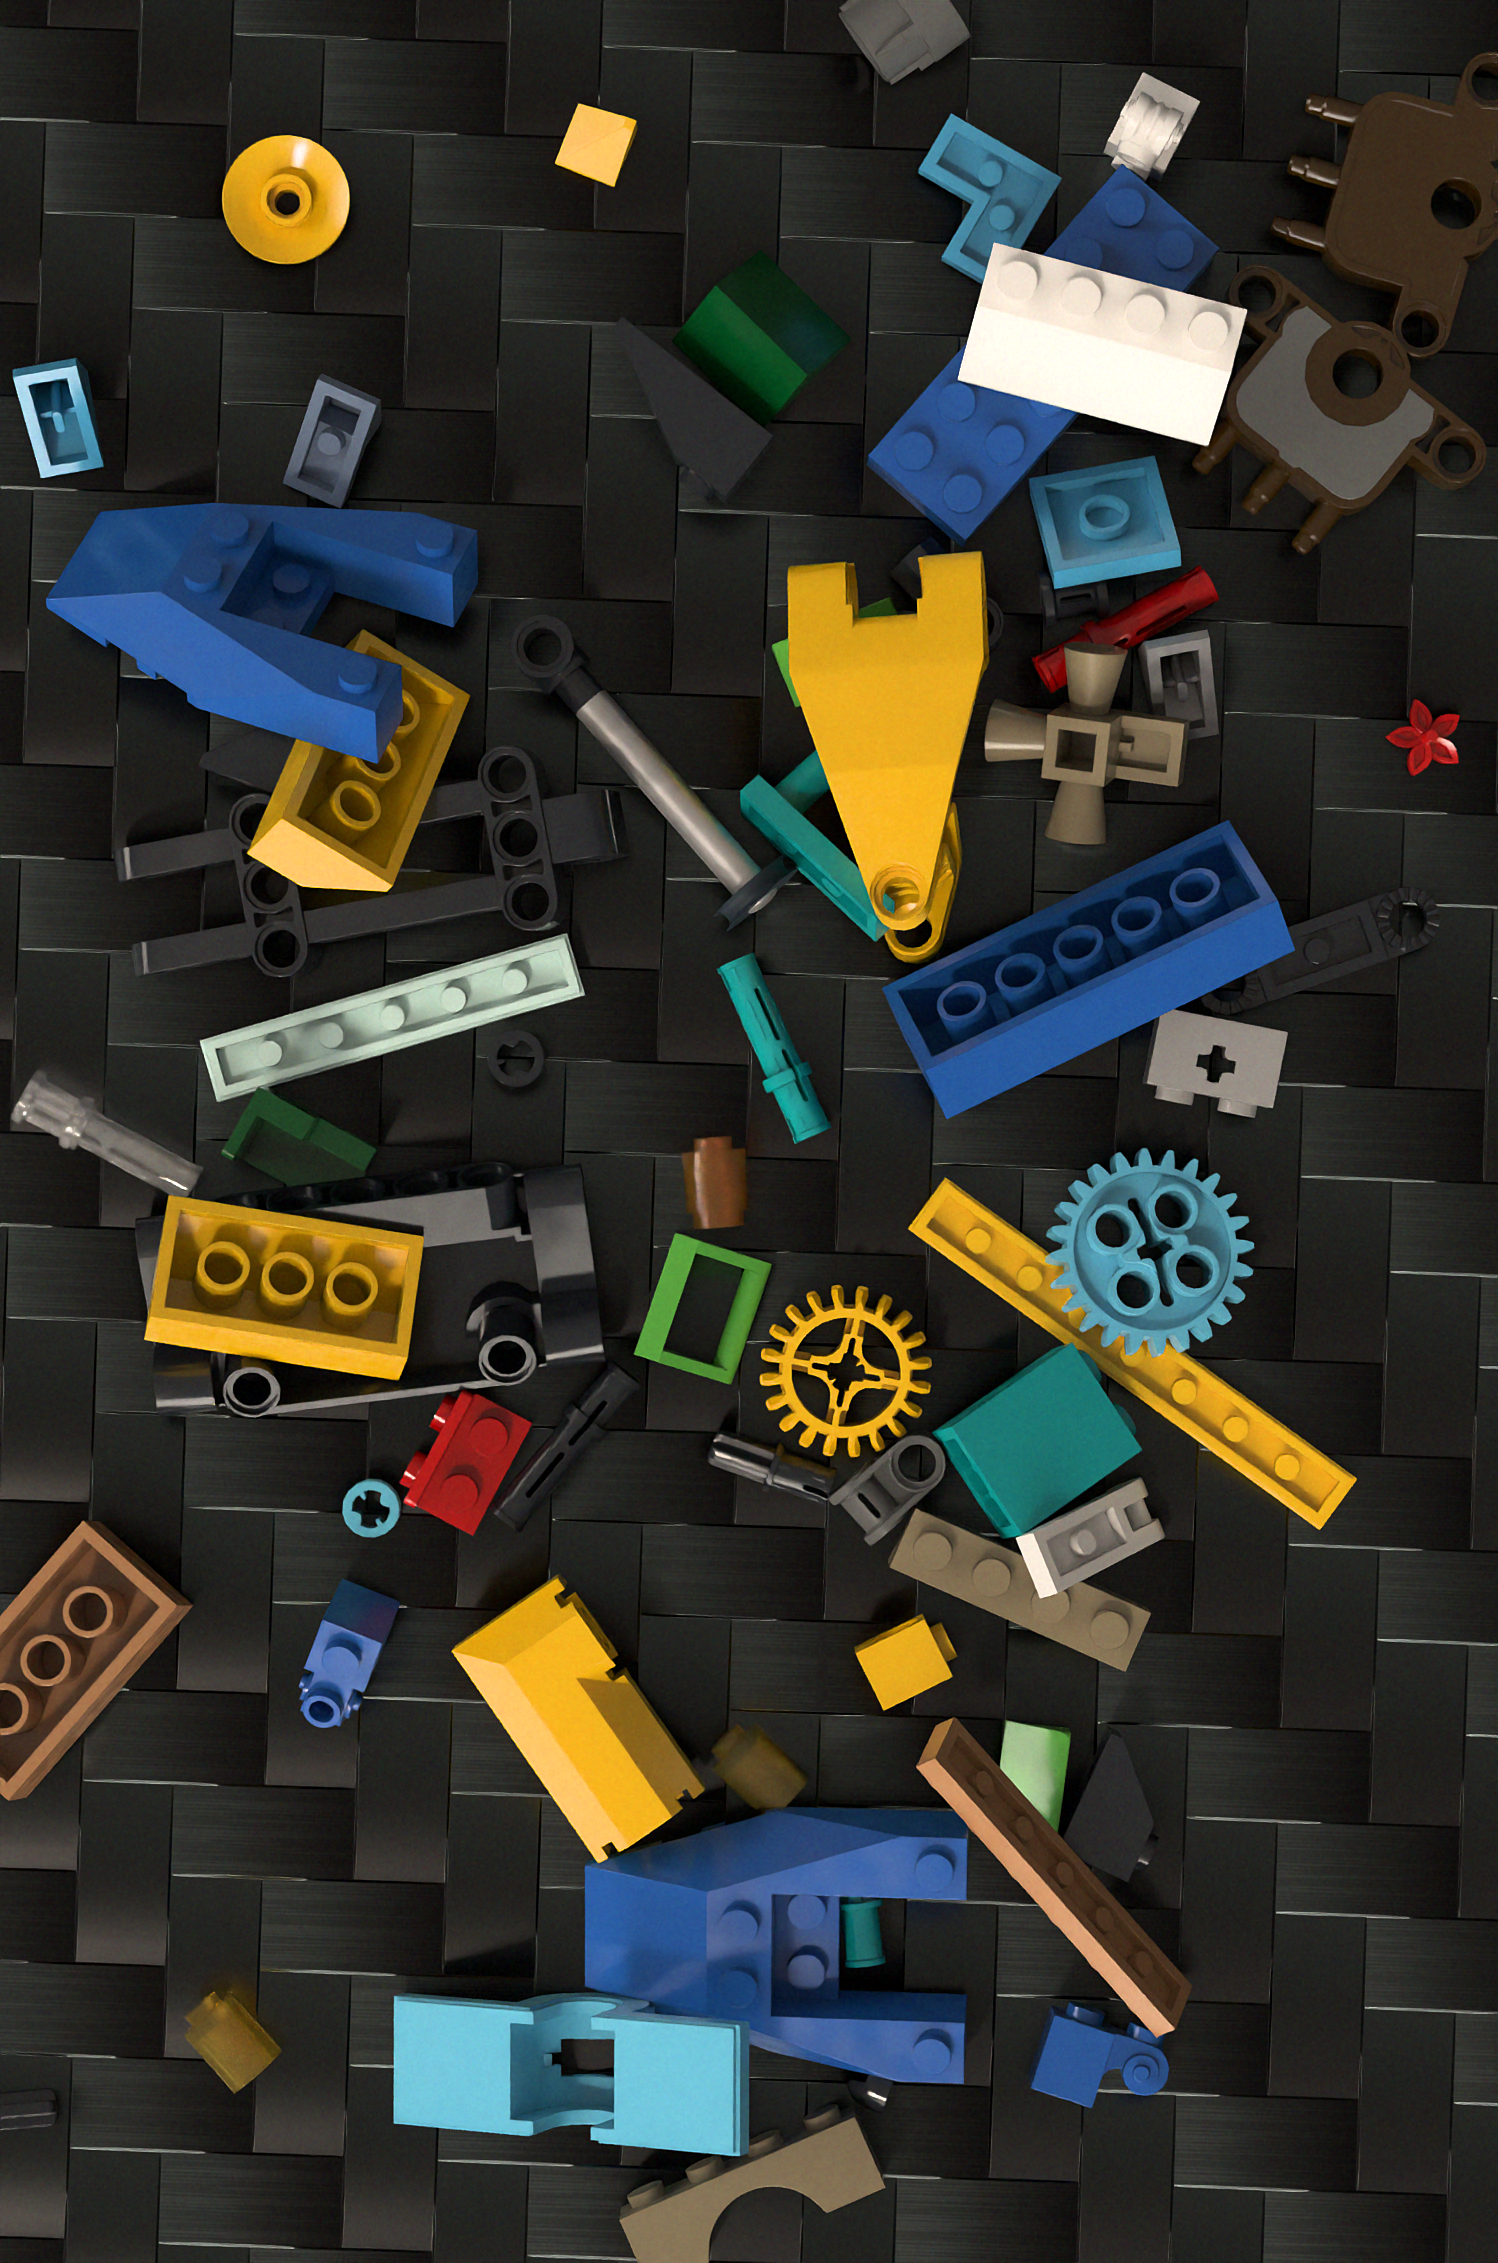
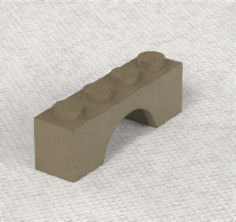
[888,1504,1151,1672]
[619,2104,886,2263]

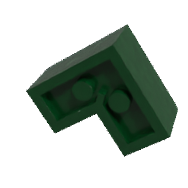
[221,1086,381,1186]

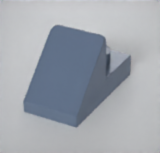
[283,374,382,509]

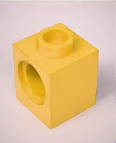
[854,1613,958,1711]

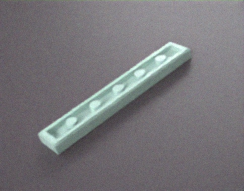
[200,933,585,1102]

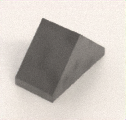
[1137,630,1219,740]

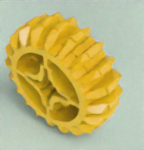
[760,1284,932,1457]

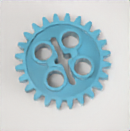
[1045,1148,1254,1358]

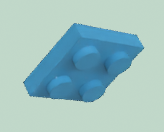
[1029,456,1181,589]

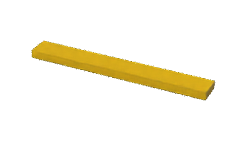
[907,1177,1357,1530]

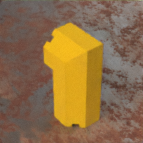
[452,1573,705,1863]

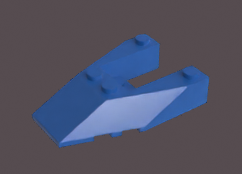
[46,503,478,764]
[585,1807,970,2084]

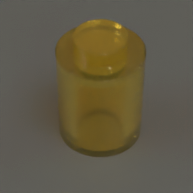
[711,1723,810,1816]
[183,1992,282,2093]

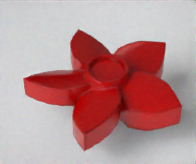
[1385,699,1460,777]

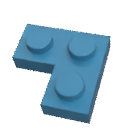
[918,114,1062,285]

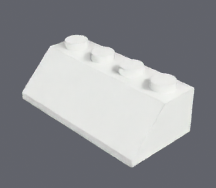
[957,242,1247,446]

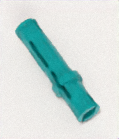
[716,953,832,1144]

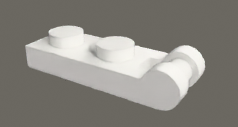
[1016,1477,1165,1598]

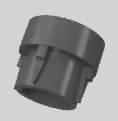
[839,0,971,84]

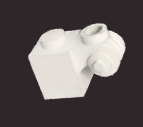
[1104,72,1200,182]

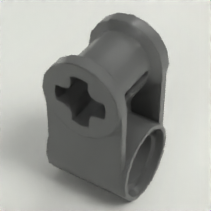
[827,1429,946,1546]

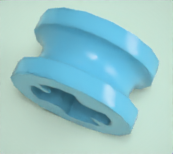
[342,1479,401,1538]

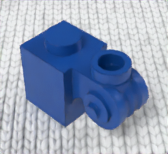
[299,1578,401,1728]
[1028,2001,1169,2108]

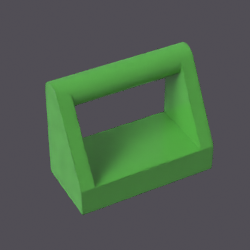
[634,1231,773,1385]

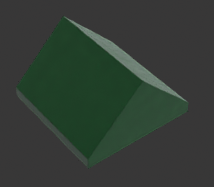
[672,250,852,429]

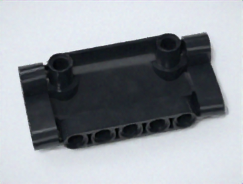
[135,1162,606,1417]

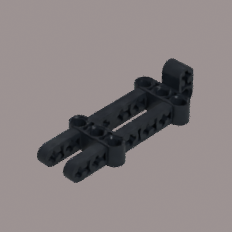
[113,745,631,977]

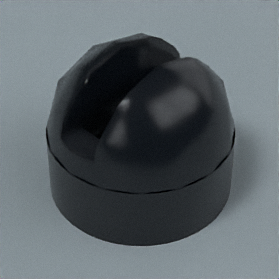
[847,2071,894,2114]

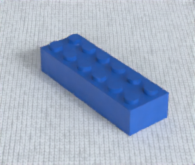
[867,164,1219,548]
[882,820,1295,1119]

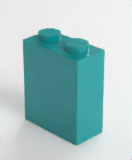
[932,1343,1142,1539]

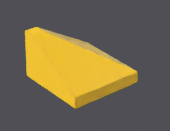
[555,103,638,187]

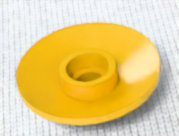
[222,135,350,264]

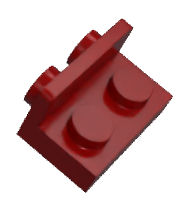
[400,1389,533,1536]

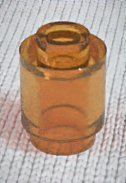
[682,1136,750,1229]

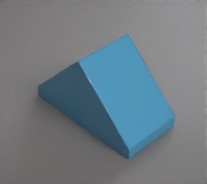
[12,358,104,478]

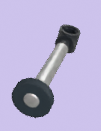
[510,614,798,931]

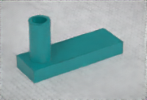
[740,750,895,942]

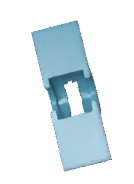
[394,1993,749,2156]

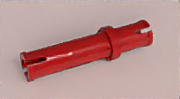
[1032,565,1219,693]

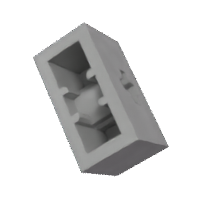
[1142,1009,1288,1118]

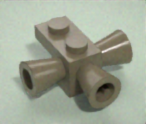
[984,642,1190,844]

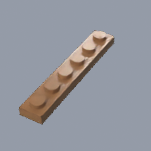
[916,1717,1192,2037]

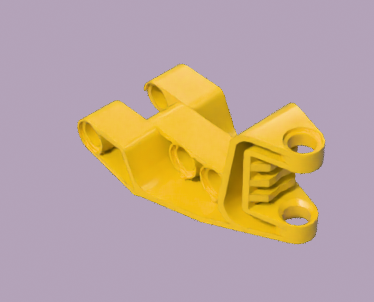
[788,551,989,964]

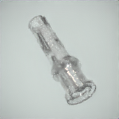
[11,1069,204,1198]

